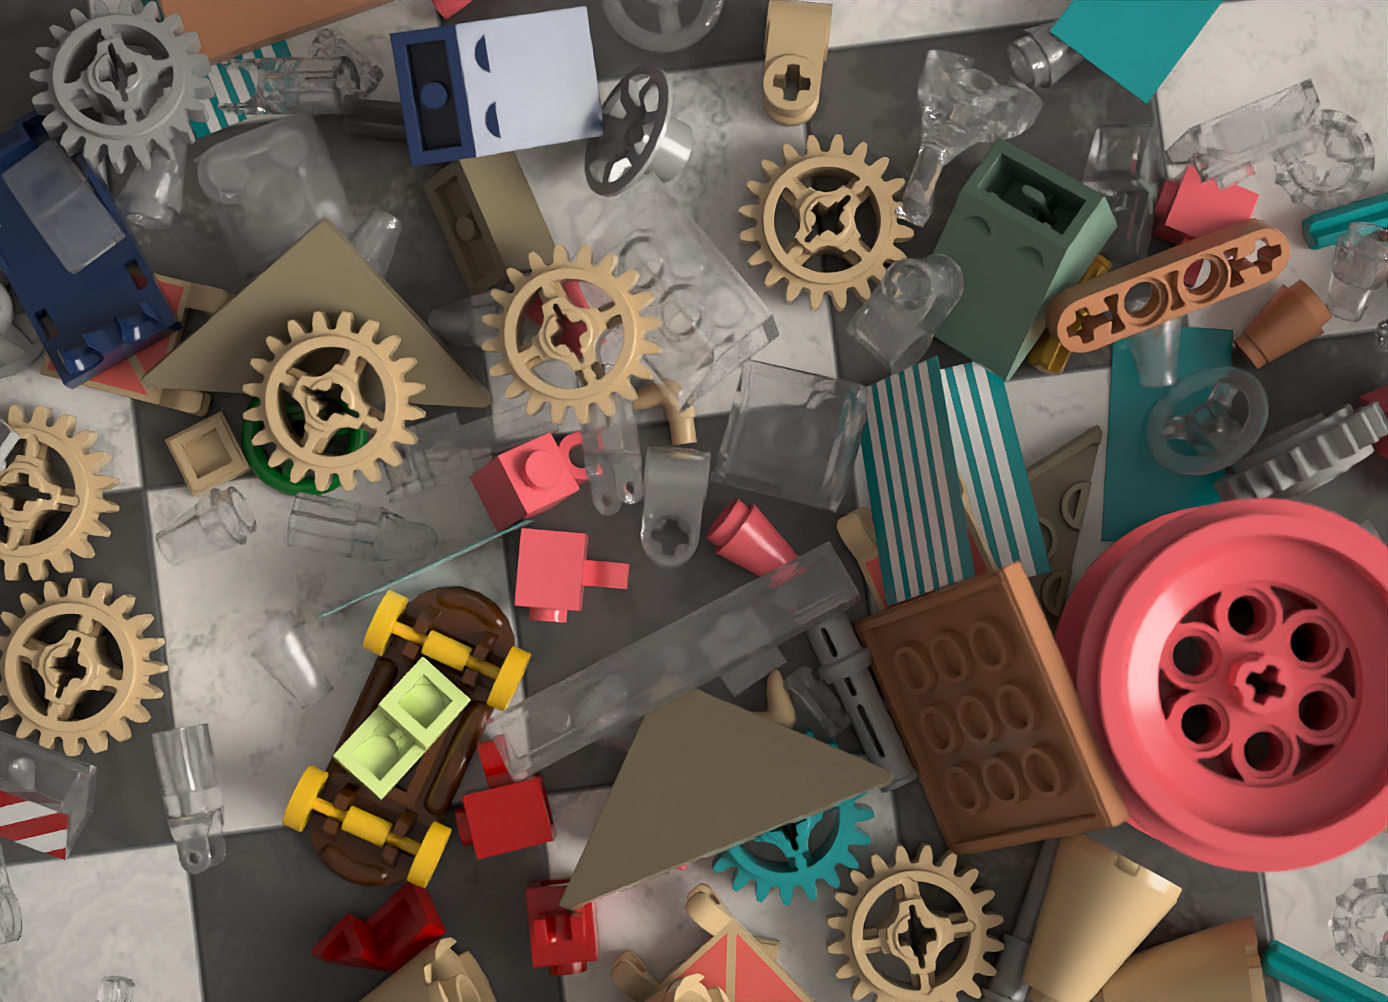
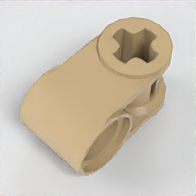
[763,0,833,127]

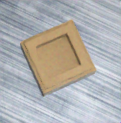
[165,411,252,497]

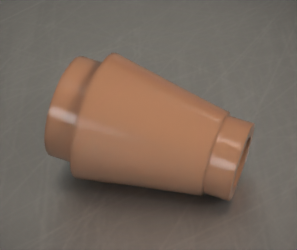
[1233,279,1333,370]

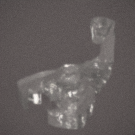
[894,50,1043,228]

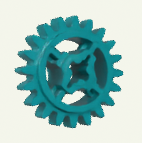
[712,724,874,906]

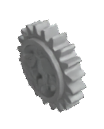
[29,0,214,174]
[1212,401,1388,502]

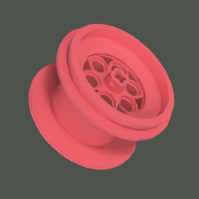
[1053,498,1388,872]

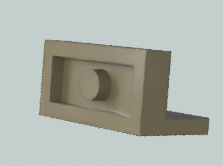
[422,151,555,299]

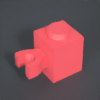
[1150,166,1260,289]
[470,430,601,533]
[514,528,630,623]

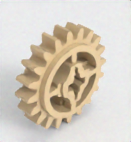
[738,134,914,312]
[481,244,663,424]
[242,311,426,491]
[0,405,120,581]
[0,578,168,757]
[825,842,1004,1002]

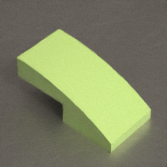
[333,657,471,801]

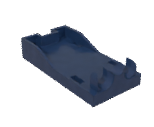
[0,109,183,389]

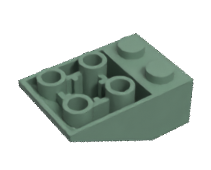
[904,137,1118,382]

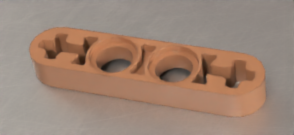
[1045,218,1290,353]

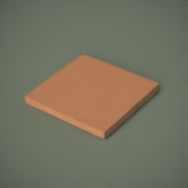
[853,561,1130,856]

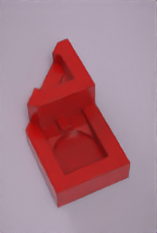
[311,881,446,972]

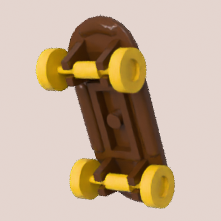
[282,586,531,889]

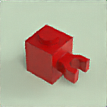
[455,736,557,860]
[525,877,600,976]

